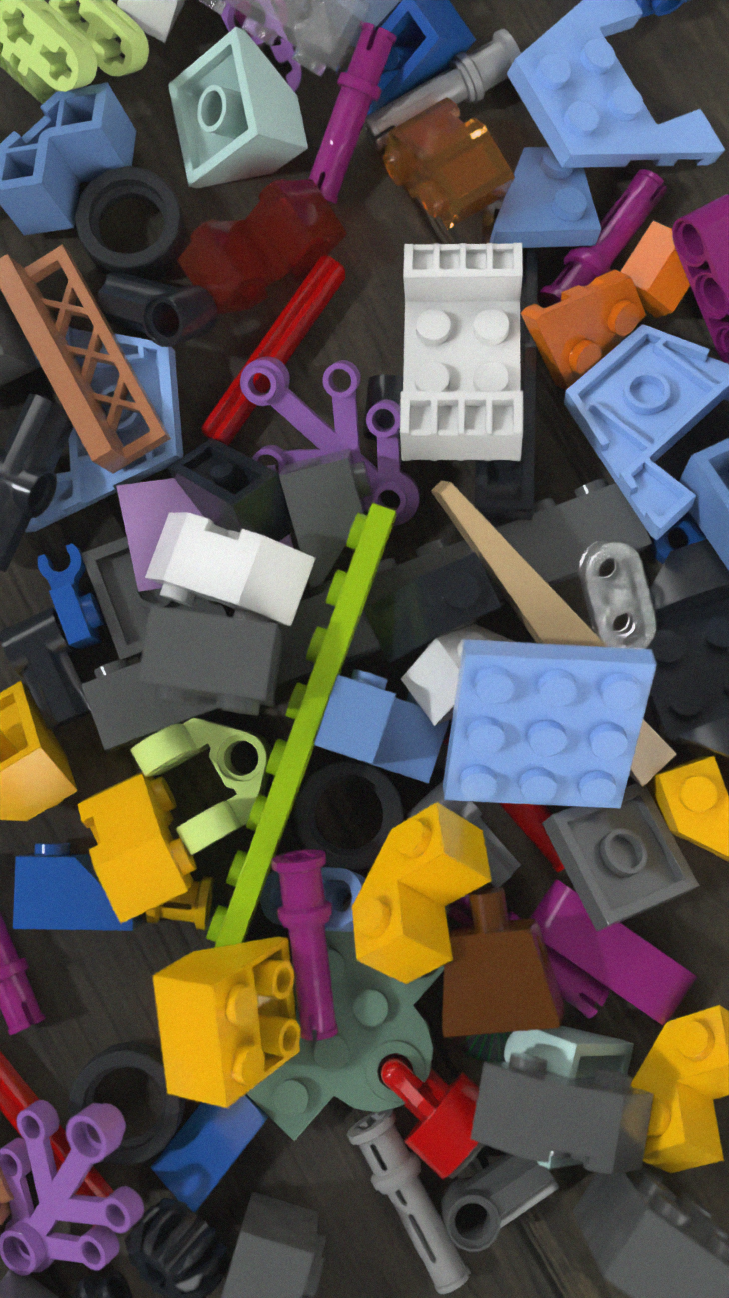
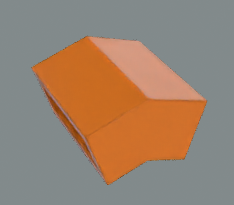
[620,221,690,318]

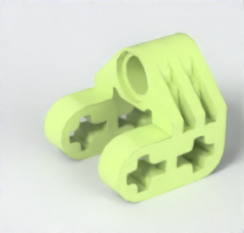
[0,0,149,104]
[131,718,272,856]

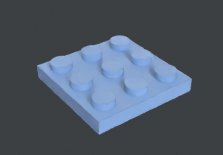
[443,640,656,808]

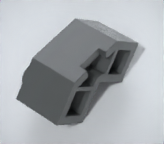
[471,1053,654,1174]

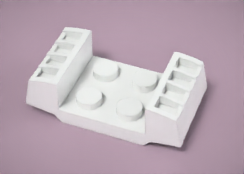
[400,243,523,461]

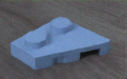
[489,147,601,248]

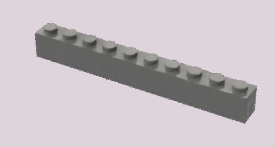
[81,478,652,751]

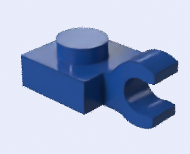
[38,543,104,650]

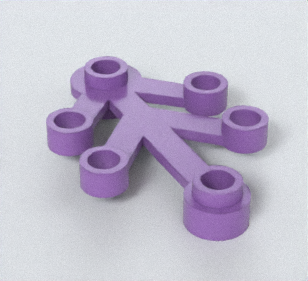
[240,357,420,526]
[0,1100,144,1276]

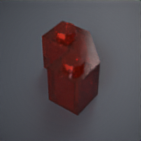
[177,179,347,315]

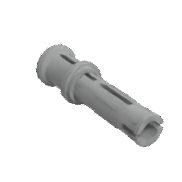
[363,28,521,151]
[347,1109,471,1294]

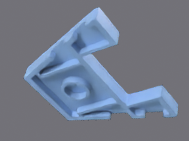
[507,0,725,168]
[564,324,729,540]
[25,326,183,533]

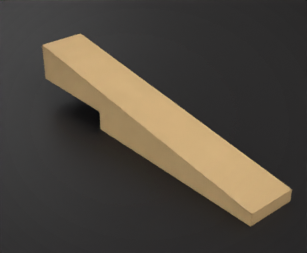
[431,480,676,787]

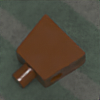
[442,888,565,1037]

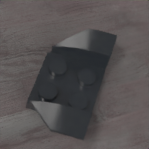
[626,539,729,757]

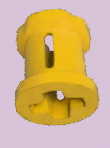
[146,876,214,930]

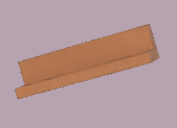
[0,245,171,474]

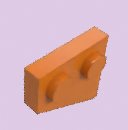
[520,270,646,390]

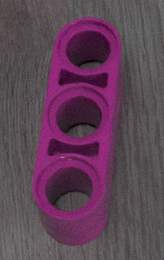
[672,194,729,364]
[530,879,697,1026]

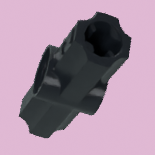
[0,393,74,572]

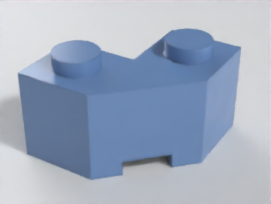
[0,82,136,236]
[314,669,449,783]

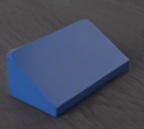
[151,1094,268,1213]

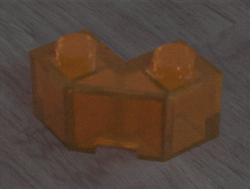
[383,97,515,230]

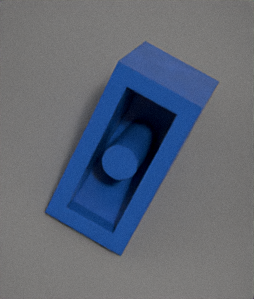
[346,0,476,115]
[13,842,143,931]

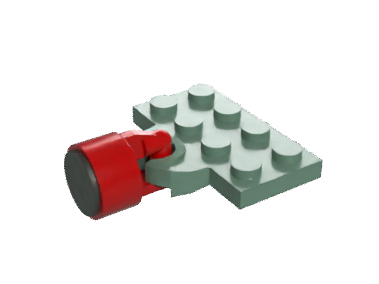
[246,896,485,1179]

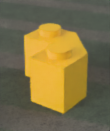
[646,756,729,862]
[77,771,197,924]
[352,802,492,984]
[631,1005,729,1173]

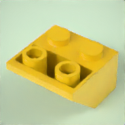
[153,937,300,1108]

